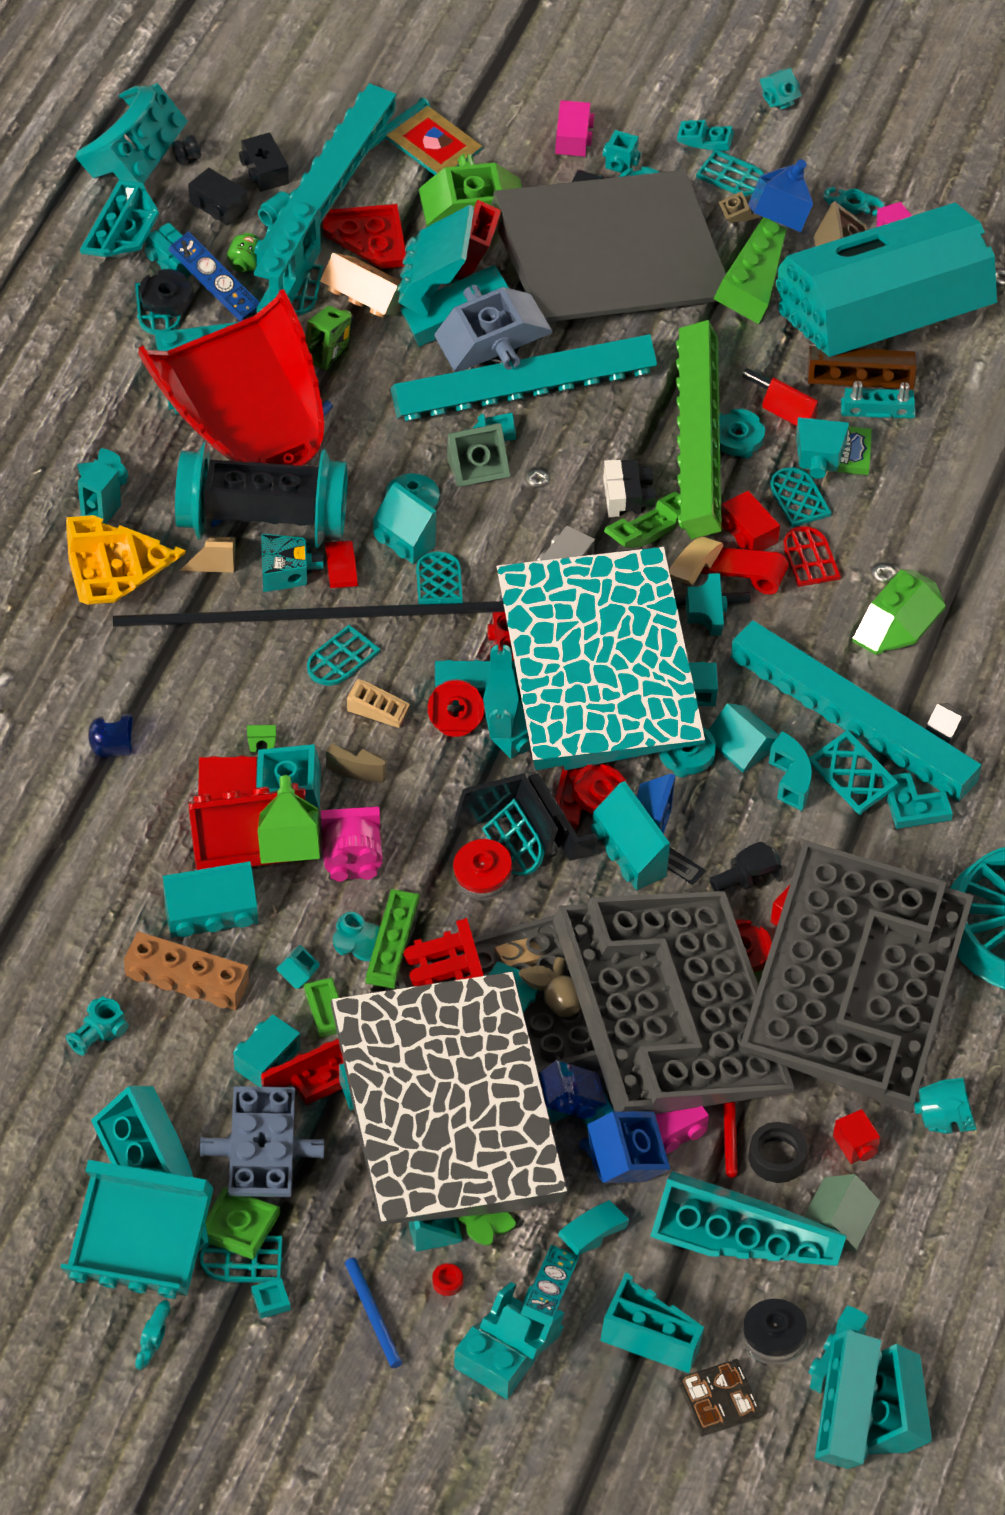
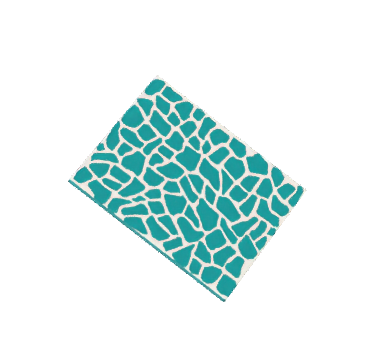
[497,547,705,771]

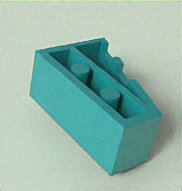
[600,1272,704,1373]

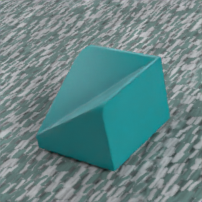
[276,944,320,989]

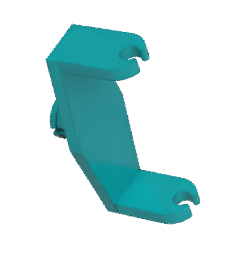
[483,645,519,738]

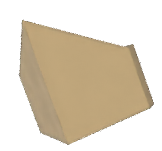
[179,536,236,573]

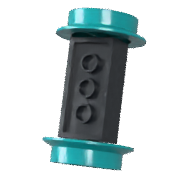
[175,441,348,548]

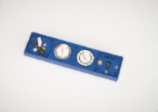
[169,231,260,321]

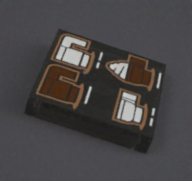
[678,1359,762,1437]

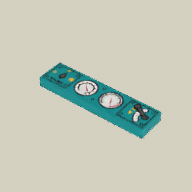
[520,1244,580,1326]

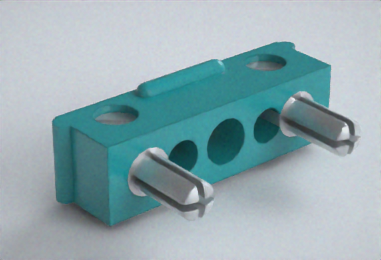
[841,381,915,418]

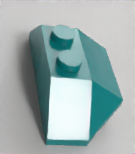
[80,180,159,258]

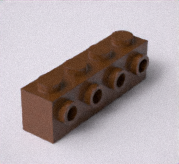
[807,346,916,389]

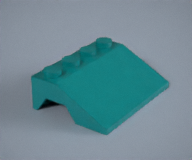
[397,205,474,317]

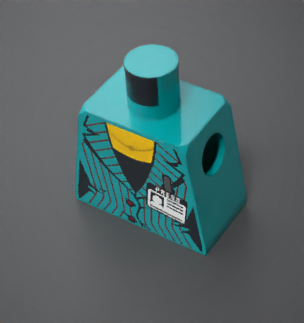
[261,534,323,592]

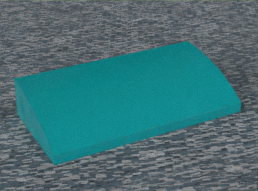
[400,265,508,347]

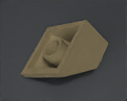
[814,202,868,246]

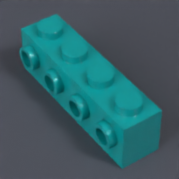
[814,1330,882,1469]

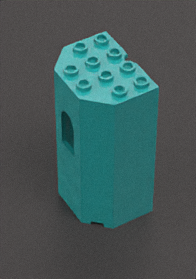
[776,202,997,357]

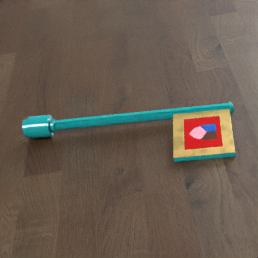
[258,98,483,227]

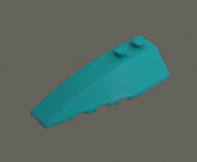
[91,1086,209,1251]
[650,1171,847,1266]

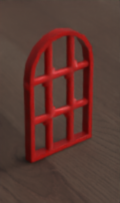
[783,526,841,587]

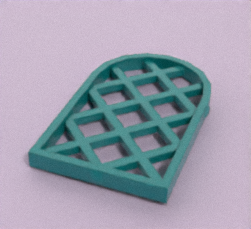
[770,467,831,528]
[415,551,463,604]

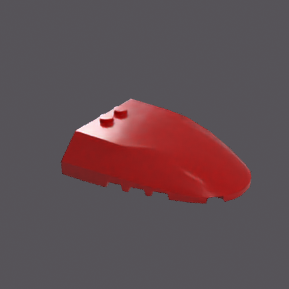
[138,289,324,466]

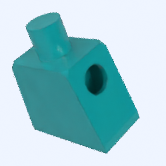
[796,417,849,479]

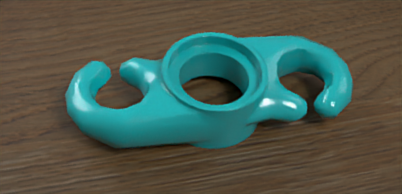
[823,187,885,216]
[135,1300,171,1370]

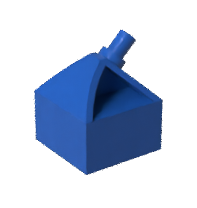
[748,159,813,232]
[579,1111,670,1183]

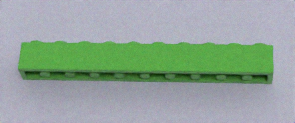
[676,320,722,539]

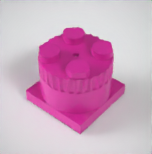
[321,807,383,882]

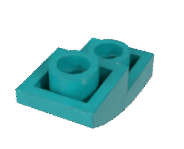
[677,120,734,151]
[558,1200,629,1255]

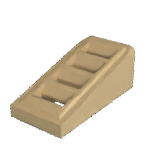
[347,679,410,728]

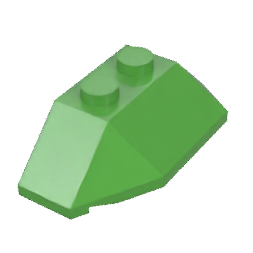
[853,569,946,655]

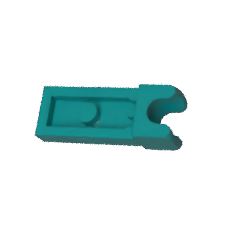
[808,1305,869,1394]

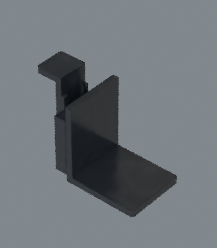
[453,773,598,867]

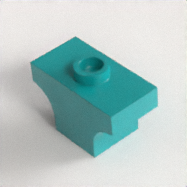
[685,573,727,636]

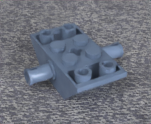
[434,285,552,372]
[200,1087,324,1197]

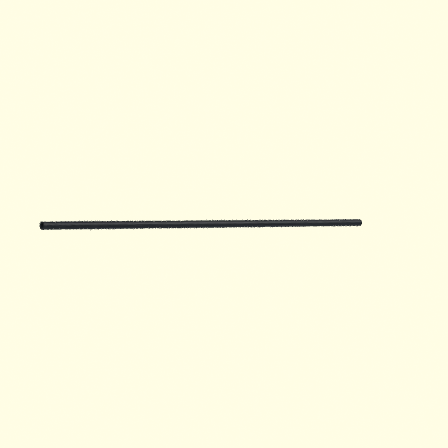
[113,592,751,627]

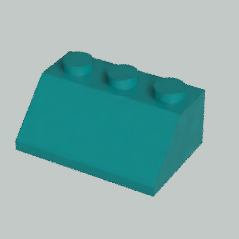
[591,781,670,890]
[162,861,258,938]
[867,1344,932,1455]

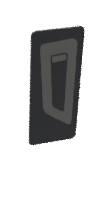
[667,847,706,885]

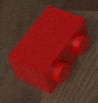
[721,490,780,551]

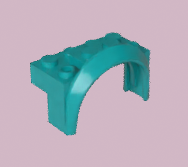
[76,83,188,184]

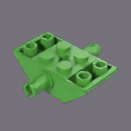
[419,154,522,227]

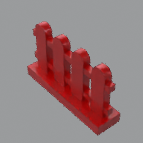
[404,918,484,986]

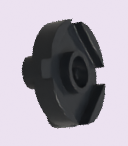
[139,269,192,317]

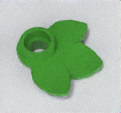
[457,1212,516,1245]

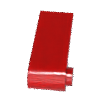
[700,548,789,595]

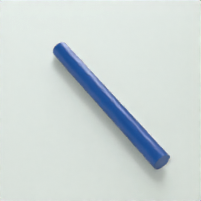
[345,1258,402,1369]

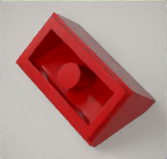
[762,378,818,426]

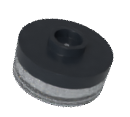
[743,1299,807,1365]

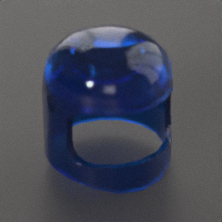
[88,714,133,757]

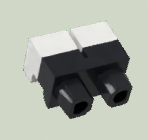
[603,460,656,517]

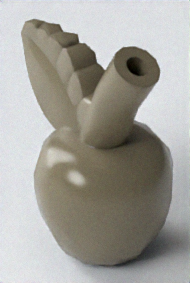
[519,957,581,1017]

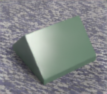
[447,423,510,487]
[804,1174,880,1253]

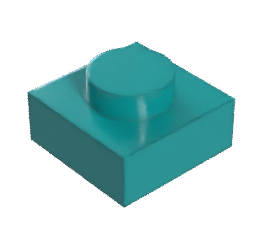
[251,1278,291,1319]

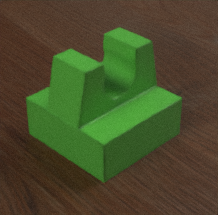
[247,725,276,753]

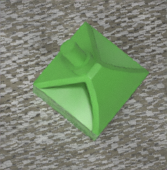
[258,775,321,864]

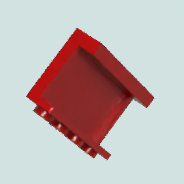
[188,783,306,870]

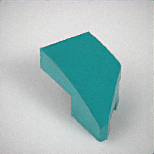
[466,413,517,441]

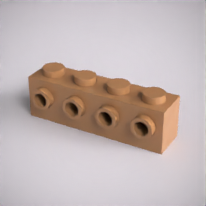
[124,931,249,1010]

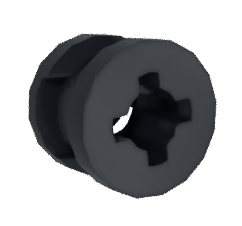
[172,135,201,166]

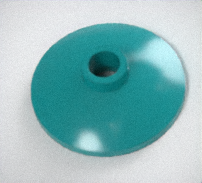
[385,473,440,509]

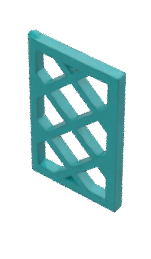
[808,730,899,815]

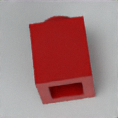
[833,1109,880,1164]

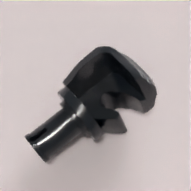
[709,842,783,891]

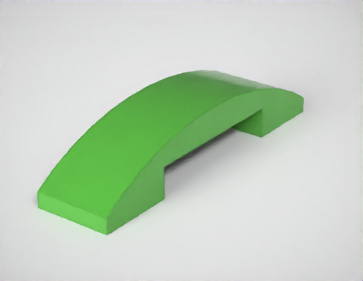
[604,491,681,548]

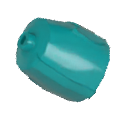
[914,1077,977,1134]

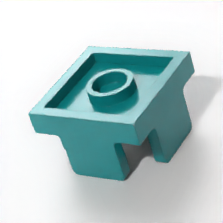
[479,1282,565,1360]

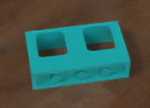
[254,201,321,313]

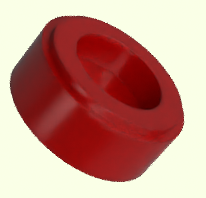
[432,1263,463,1296]

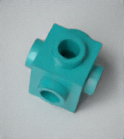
[759,68,802,109]
[602,130,641,173]

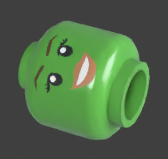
[226,233,260,273]

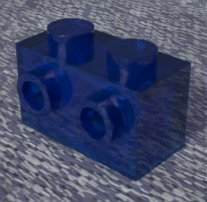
[538,1060,607,1119]

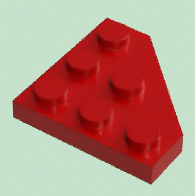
[322,204,406,269]

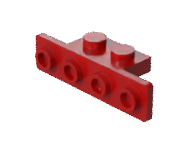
[261,1039,344,1105]

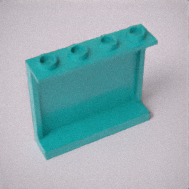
[60,1160,214,1299]

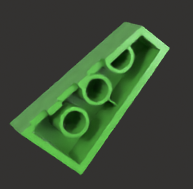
[714,217,786,324]

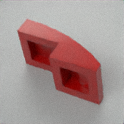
[325,541,358,588]

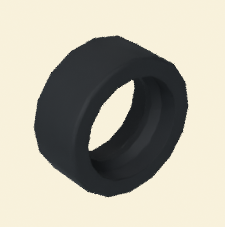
[748,1122,808,1183]

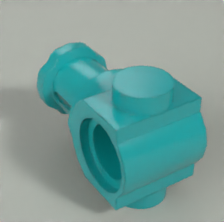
[65,996,129,1056]

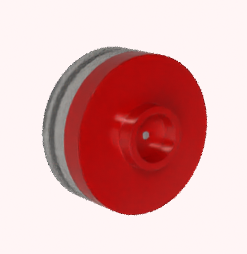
[453,839,513,900]

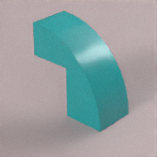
[769,731,812,811]

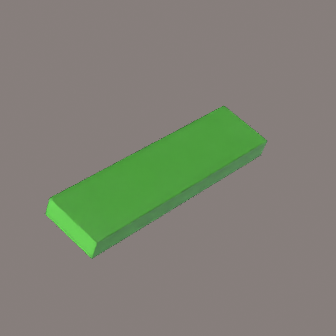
[365,889,420,989]

